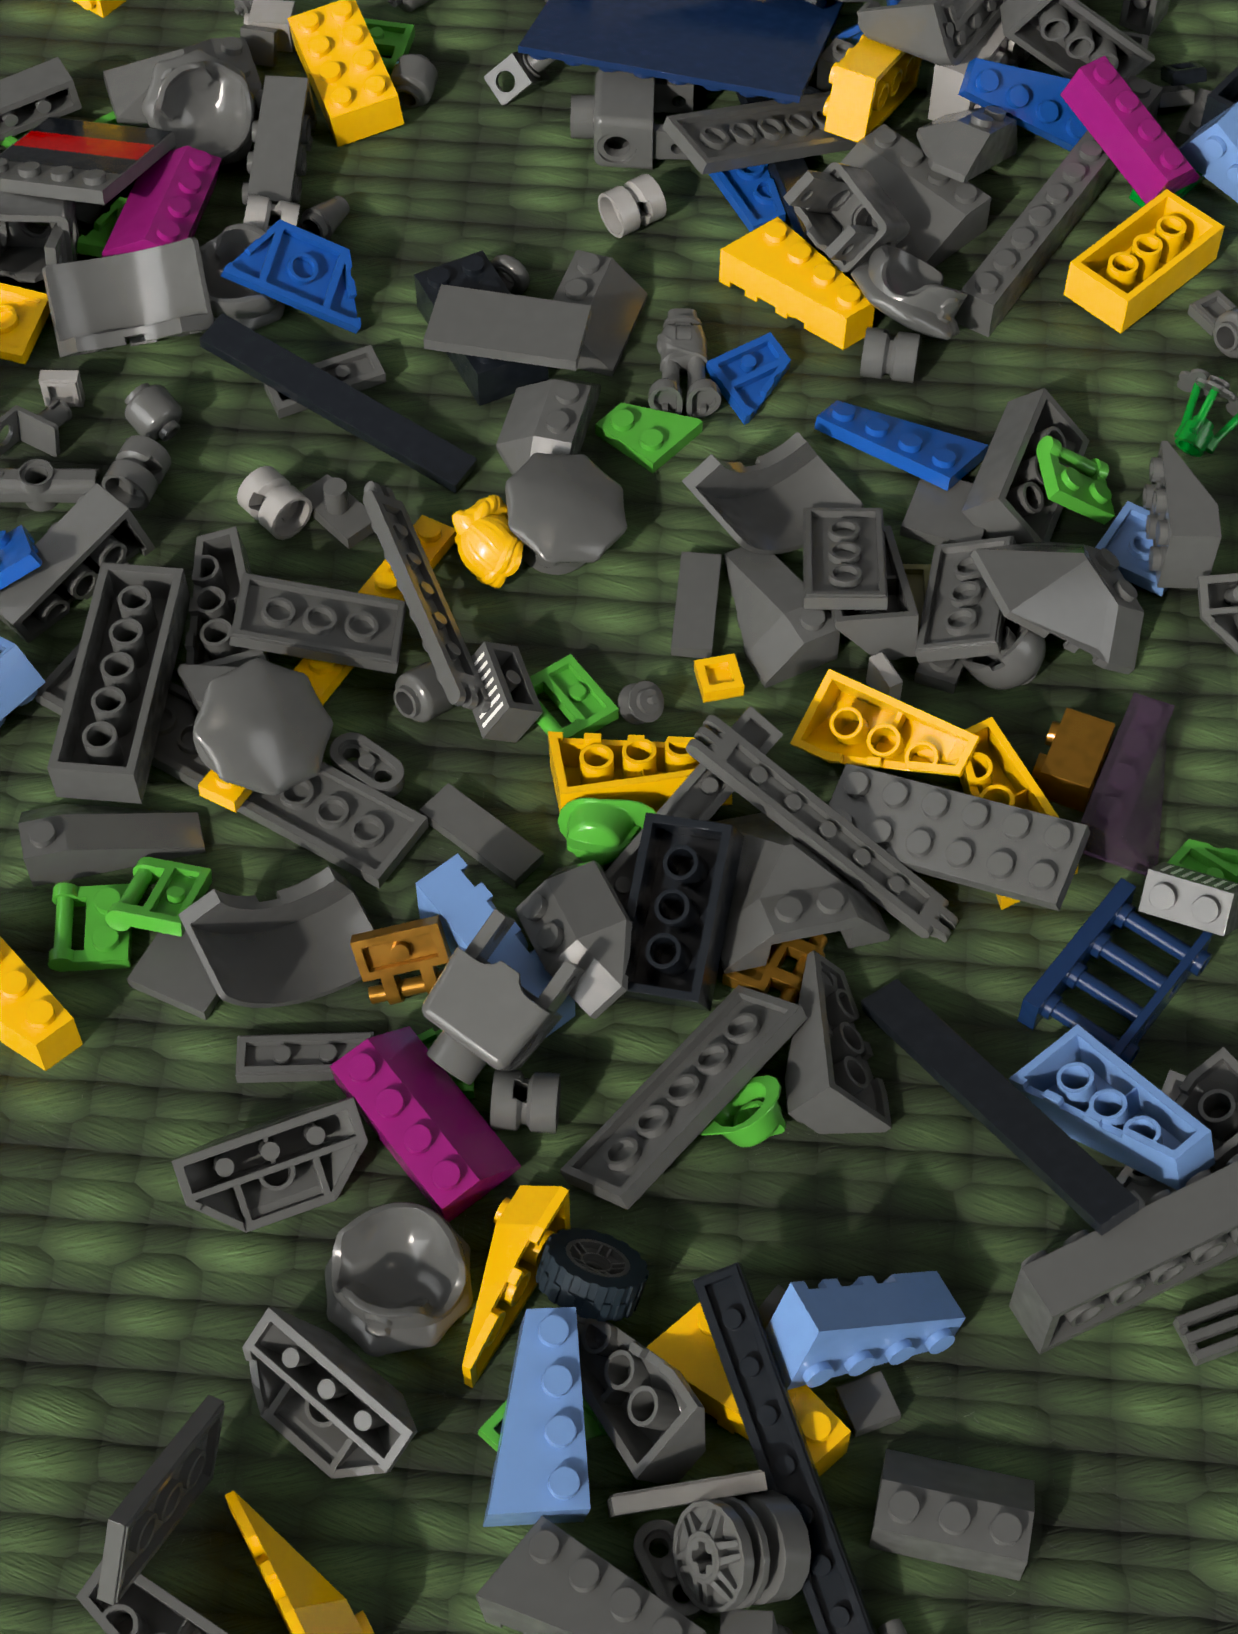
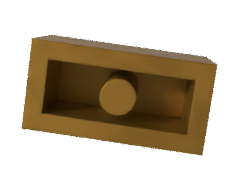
[1032,708,1115,812]

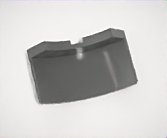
[42,237,214,358]
[682,432,864,555]
[178,866,375,1008]

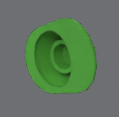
[558,798,656,865]
[699,1075,786,1148]

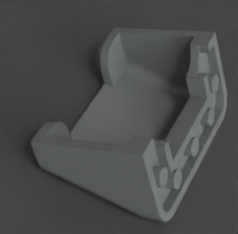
[857,0,1006,67]

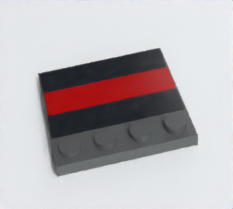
[0,117,177,205]

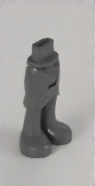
[648,308,721,419]

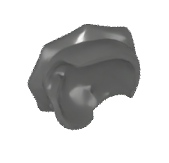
[141,49,260,167]
[199,224,285,331]
[851,245,968,340]
[505,453,627,575]
[193,658,333,796]
[325,1202,473,1357]

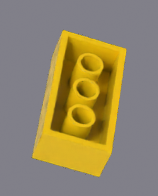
[287,0,404,147]
[823,34,922,143]
[1064,189,1225,334]

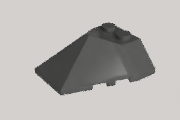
[103,37,262,128]
[970,542,1144,675]
[714,813,890,974]

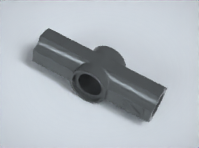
[0,459,102,512]

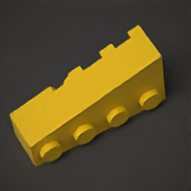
[719,217,875,350]
[959,717,1079,910]
[548,731,732,813]
[0,936,83,1071]
[646,1302,851,1477]

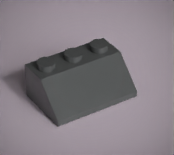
[553,250,648,377]
[869,1449,1035,1581]

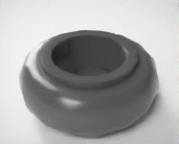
[490,254,530,295]

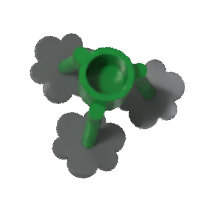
[1174,368,1238,457]

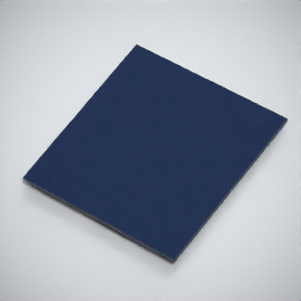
[518,0,845,104]

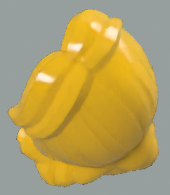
[452,494,524,588]

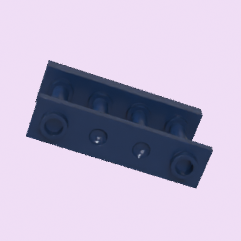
[1018,878,1213,1066]

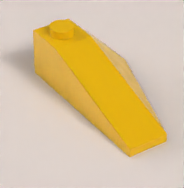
[790,669,981,777]
[462,1185,570,1388]
[225,1490,375,1634]

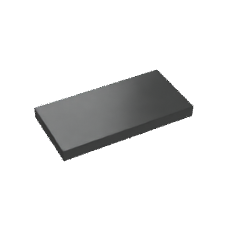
[423,284,592,371]
[803,508,888,610]
[915,536,1016,663]
[229,573,407,674]
[97,1395,225,1606]

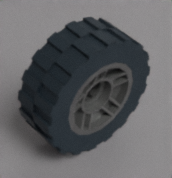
[535,1228,649,1322]

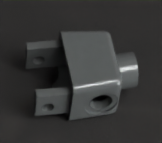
[570,69,694,170]
[783,162,910,272]
[0,192,79,283]
[422,909,585,1085]

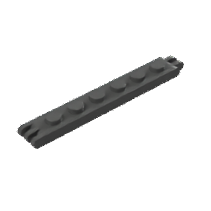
[363,481,491,713]
[686,715,959,943]

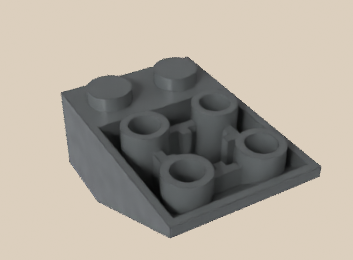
[1143,441,1222,588]

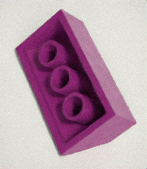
[1060,56,1200,204]
[101,145,222,257]
[330,1026,521,1222]

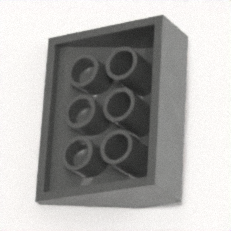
[841,124,991,267]

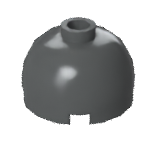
[961,618,1047,690]

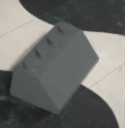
[1000,0,1155,81]
[962,388,1089,544]

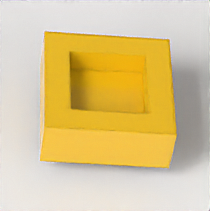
[694,653,744,703]

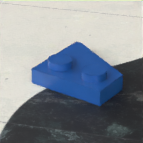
[705,332,791,425]

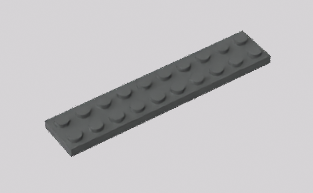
[35,643,429,889]

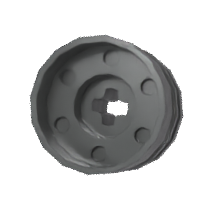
[672,1490,811,1613]

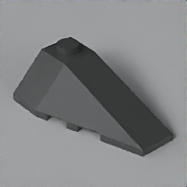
[831,525,919,660]

